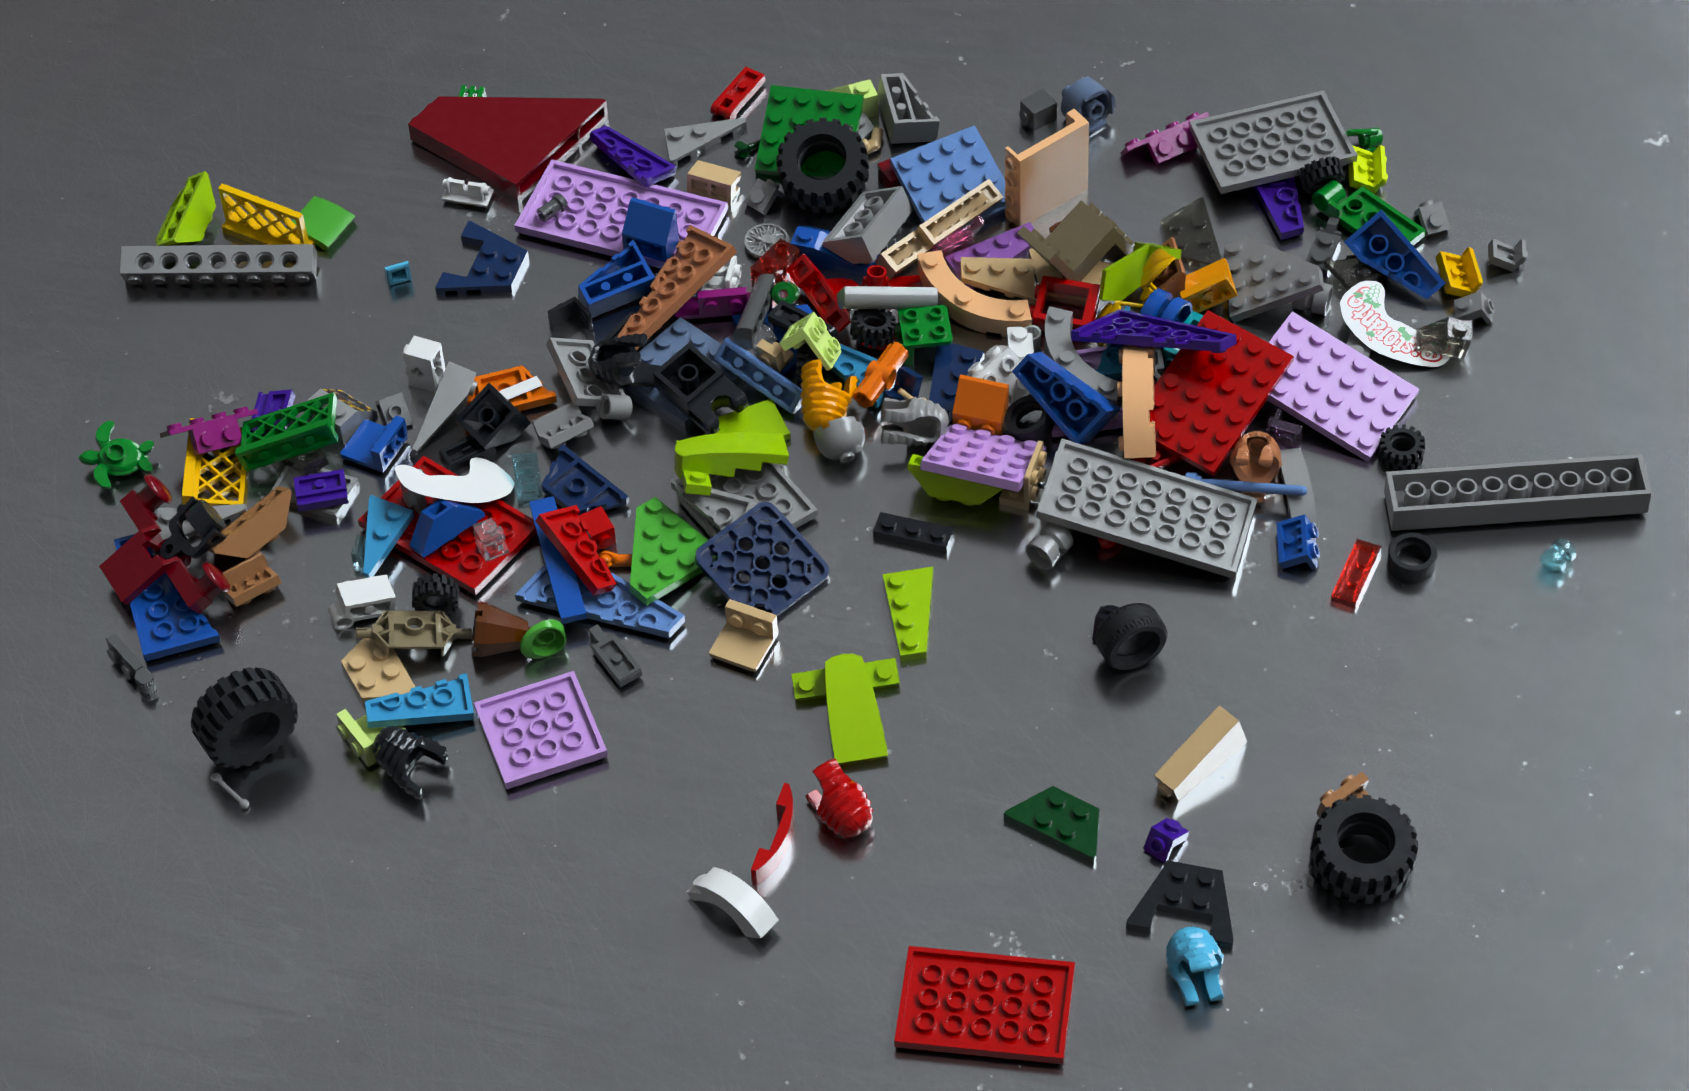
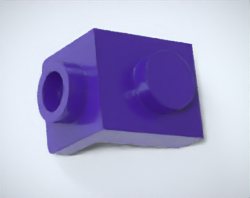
[1143,818,1189,862]

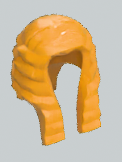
[801,359,858,432]

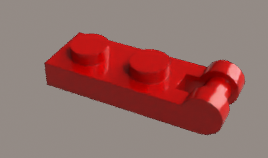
[710,66,765,120]

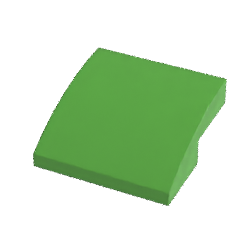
[287,196,355,252]

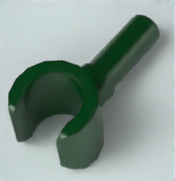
[734,140,760,158]

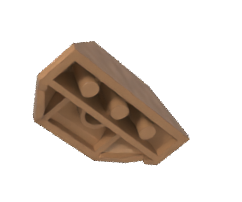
[207,486,292,558]

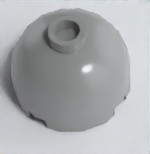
[813,416,865,463]

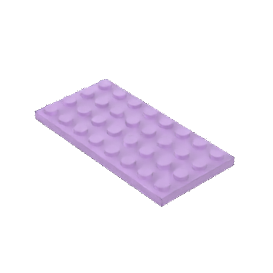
[514,159,728,268]

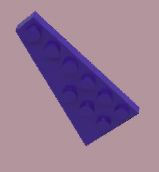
[1071,309,1237,353]

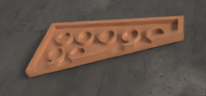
[617,225,737,350]

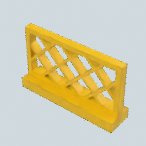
[218,183,316,248]
[182,418,246,506]

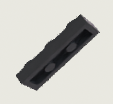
[873,512,954,554]

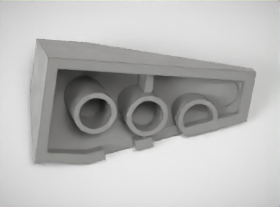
[409,361,478,458]

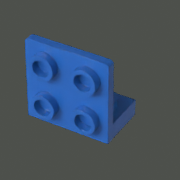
[340,415,408,473]

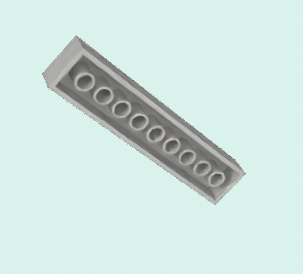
[1384,454,1652,531]

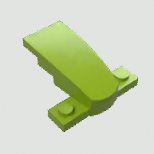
[674,432,789,496]
[791,654,900,765]

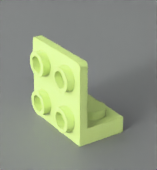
[779,312,842,371]

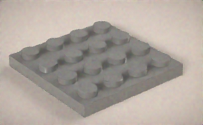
[677,462,818,551]

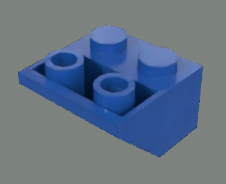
[622,197,679,262]

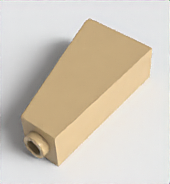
[1154,705,1247,801]

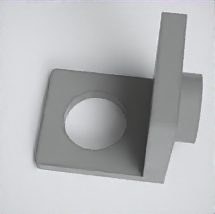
[375,392,413,426]

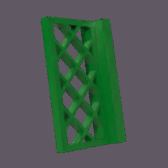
[235,392,338,472]

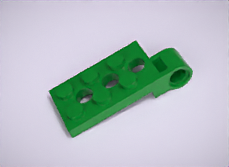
[1312,180,1426,245]

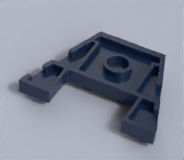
[435,221,529,295]

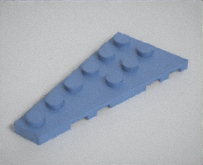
[515,564,685,638]

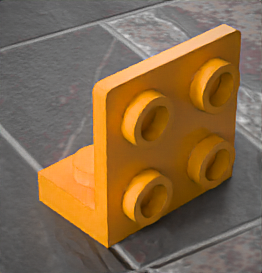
[1180,258,1237,313]

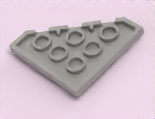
[1224,236,1324,322]

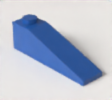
[1344,210,1446,299]
[790,226,879,277]

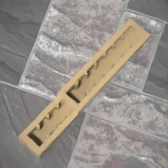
[875,179,1004,279]

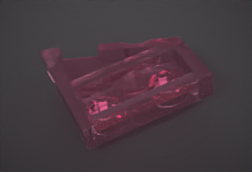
[930,215,985,258]

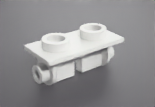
[441,177,494,207]

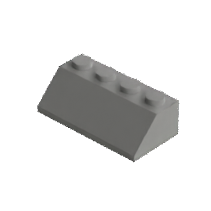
[822,186,913,264]

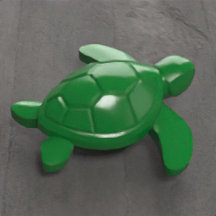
[78,421,154,489]

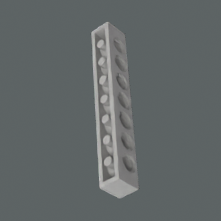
[120,244,317,284]

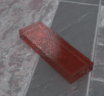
[1331,539,1382,609]

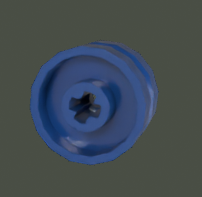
[1140,288,1193,349]

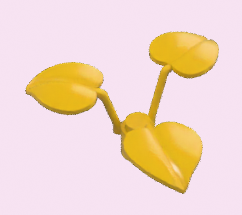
[1096,248,1175,346]

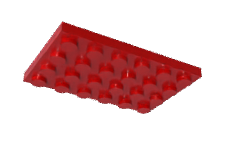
[1150,310,1294,477]
[358,456,537,595]
[894,946,1075,1064]

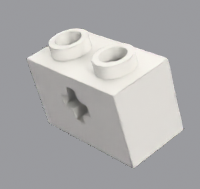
[402,336,445,393]

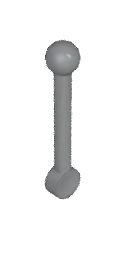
[211,773,249,809]

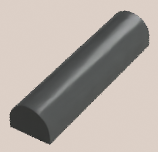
[733,274,775,349]

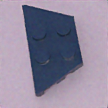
[541,445,629,515]

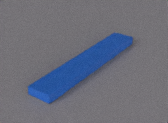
[529,496,587,624]

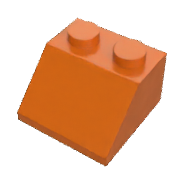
[952,374,1009,436]

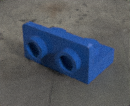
[1276,514,1320,569]

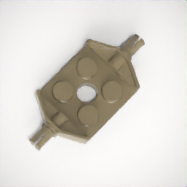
[356,611,472,656]

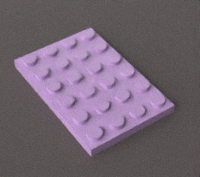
[1267,311,1420,462]

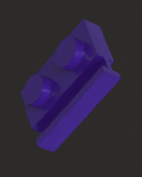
[250,389,295,435]
[293,469,349,512]

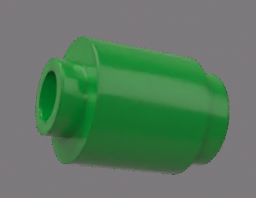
[772,282,799,305]

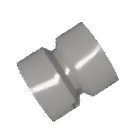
[1291,283,1333,316]
[1025,522,1073,570]

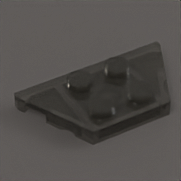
[1160,197,1221,267]

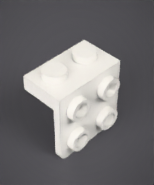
[966,345,1030,407]

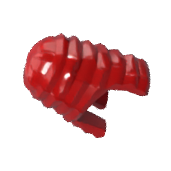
[805,758,873,839]

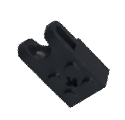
[653,342,749,434]

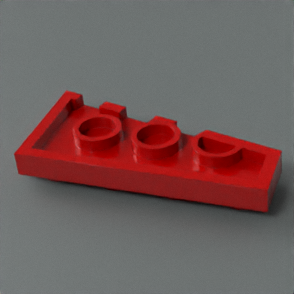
[535,505,616,596]

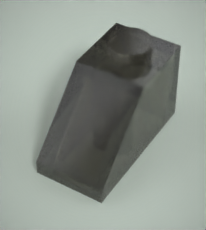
[1416,317,1472,359]

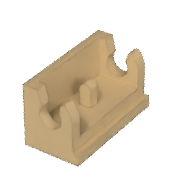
[687,160,741,205]

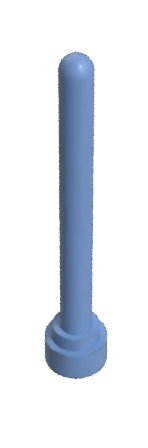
[1185,472,1307,496]

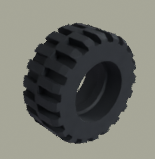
[776,117,869,213]
[191,667,298,768]
[1310,795,1418,904]

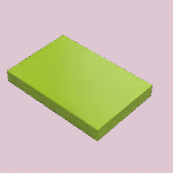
[706,399,791,441]

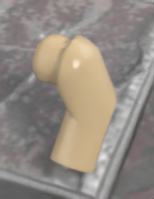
[863,127,884,155]

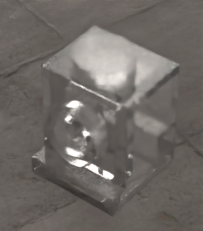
[473,518,509,562]

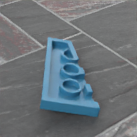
[365,673,474,728]

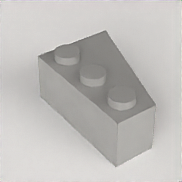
[877,73,940,144]

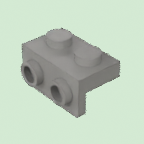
[532,402,594,449]

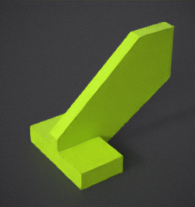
[1099,242,1182,301]

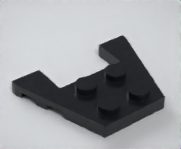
[1126,860,1234,950]

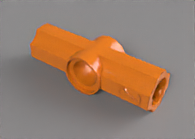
[853,342,908,408]

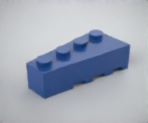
[1012,352,1121,444]

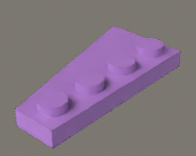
[945,222,1035,290]

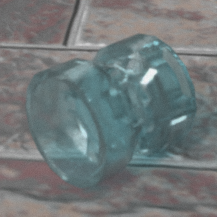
[1540,538,1576,574]

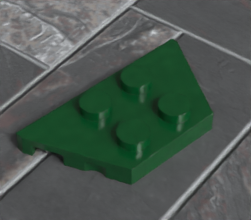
[1004,786,1100,864]

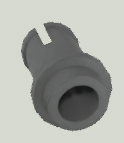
[536,194,568,222]

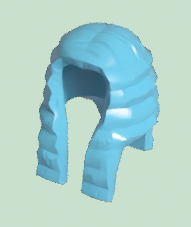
[1166,926,1224,1006]

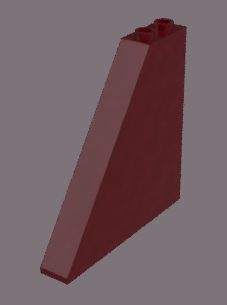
[408,96,608,200]

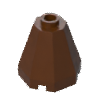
[471,601,531,657]

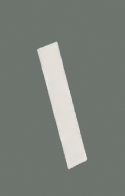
[499,376,543,400]

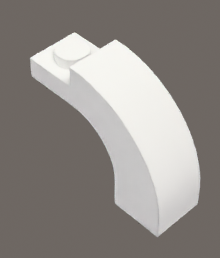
[687,867,779,938]

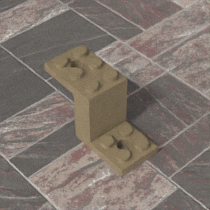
[1017,200,1134,282]

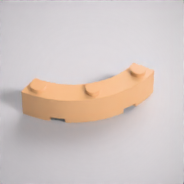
[917,250,1032,337]
[1117,345,1156,458]

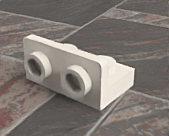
[701,256,741,291]

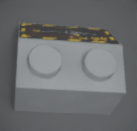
[307,388,378,445]

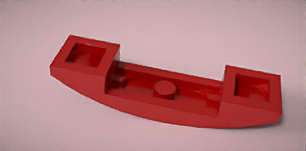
[786,254,852,334]
[751,783,794,886]

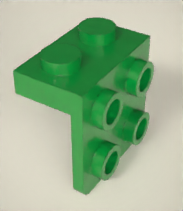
[894,305,953,366]

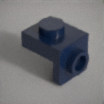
[883,366,923,401]

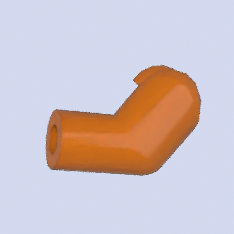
[598,550,632,568]

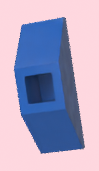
[410,499,485,558]

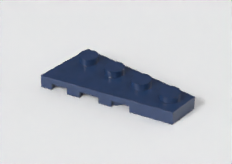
[929,343,984,427]

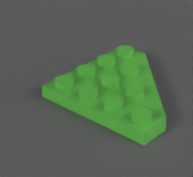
[629,497,717,606]

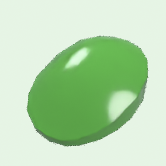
[520,619,566,659]

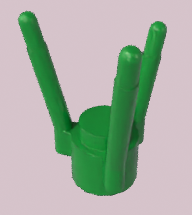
[1345,127,1383,153]

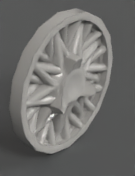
[744,223,789,259]

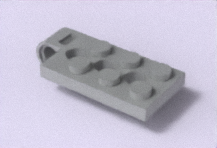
[546,337,632,420]

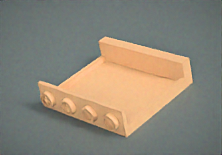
[1004,109,1089,227]

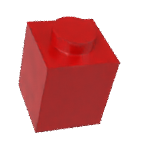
[578,506,616,551]

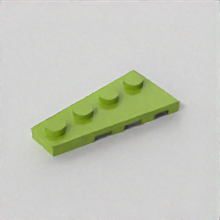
[882,566,934,662]

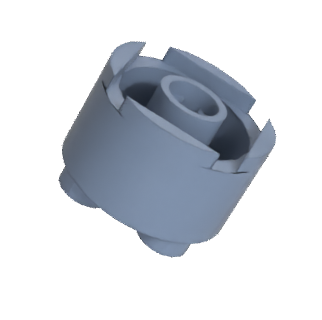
[1061,76,1116,133]

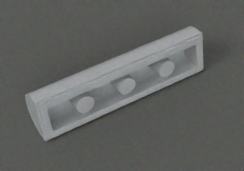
[837,286,938,309]

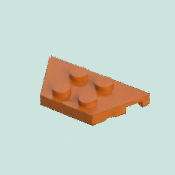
[467,365,557,411]

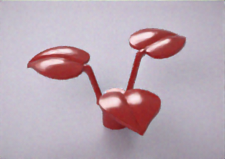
[826,265,924,350]

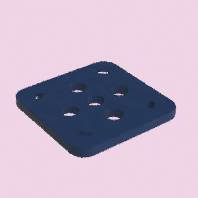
[695,502,829,617]

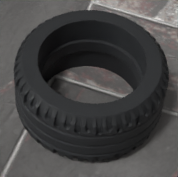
[1095,603,1168,670]

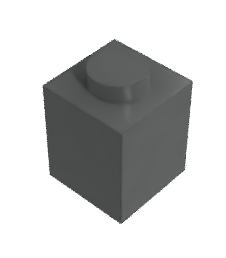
[1019,89,1057,131]

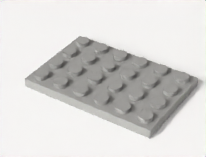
[1189,90,1357,194]

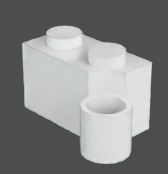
[1007,325,1041,361]
[328,574,396,630]

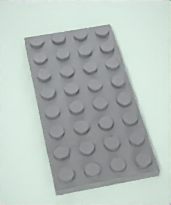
[1035,439,1258,579]

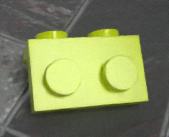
[1348,145,1388,194]

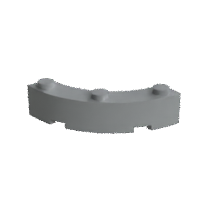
[1045,306,1122,420]

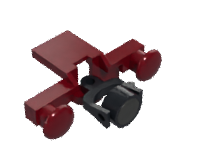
[99,474,230,614]

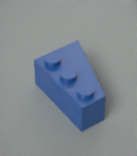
[578,240,655,318]

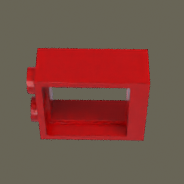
[1030,276,1100,331]

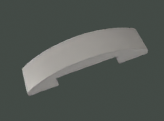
[1278,448,1318,529]

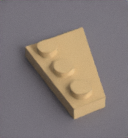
[960,257,1036,305]

